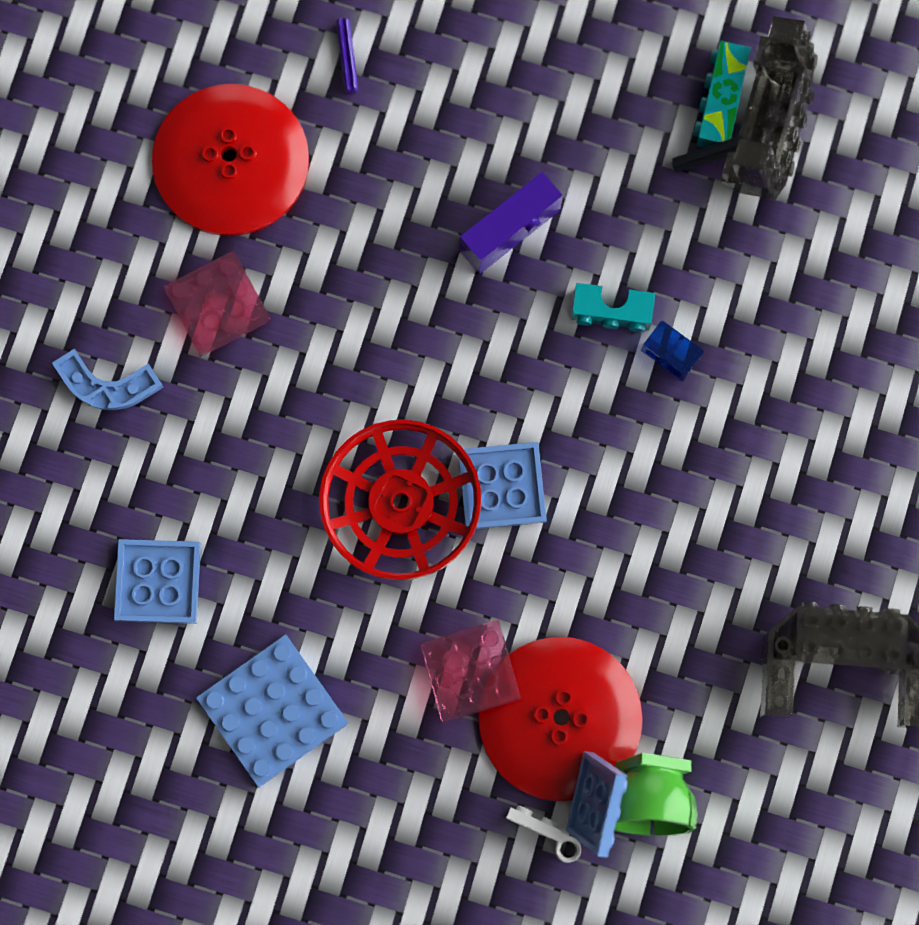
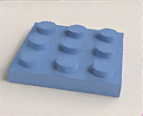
[459,442,547,529]
[114,539,201,624]
[565,751,627,857]

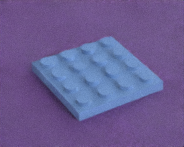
[196,635,349,788]

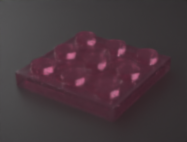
[163,250,271,357]
[420,620,521,723]

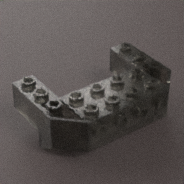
[720,16,818,200]
[760,602,919,729]

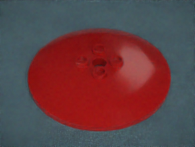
[152,84,309,236]
[479,637,642,801]

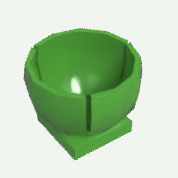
[614,753,697,836]

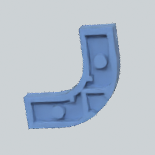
[52,349,163,410]

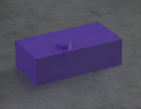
[459,172,563,275]

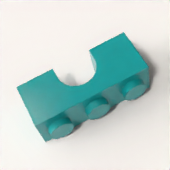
[571,283,655,333]

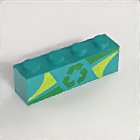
[693,41,751,148]

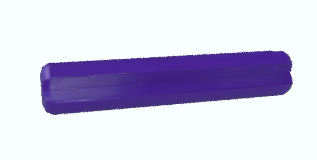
[336,18,358,94]

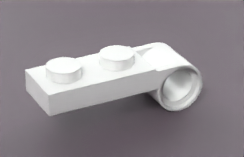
[506,805,581,863]

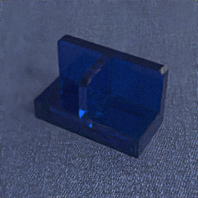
[641,321,704,382]

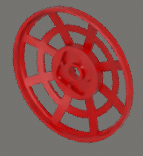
[319,420,482,581]

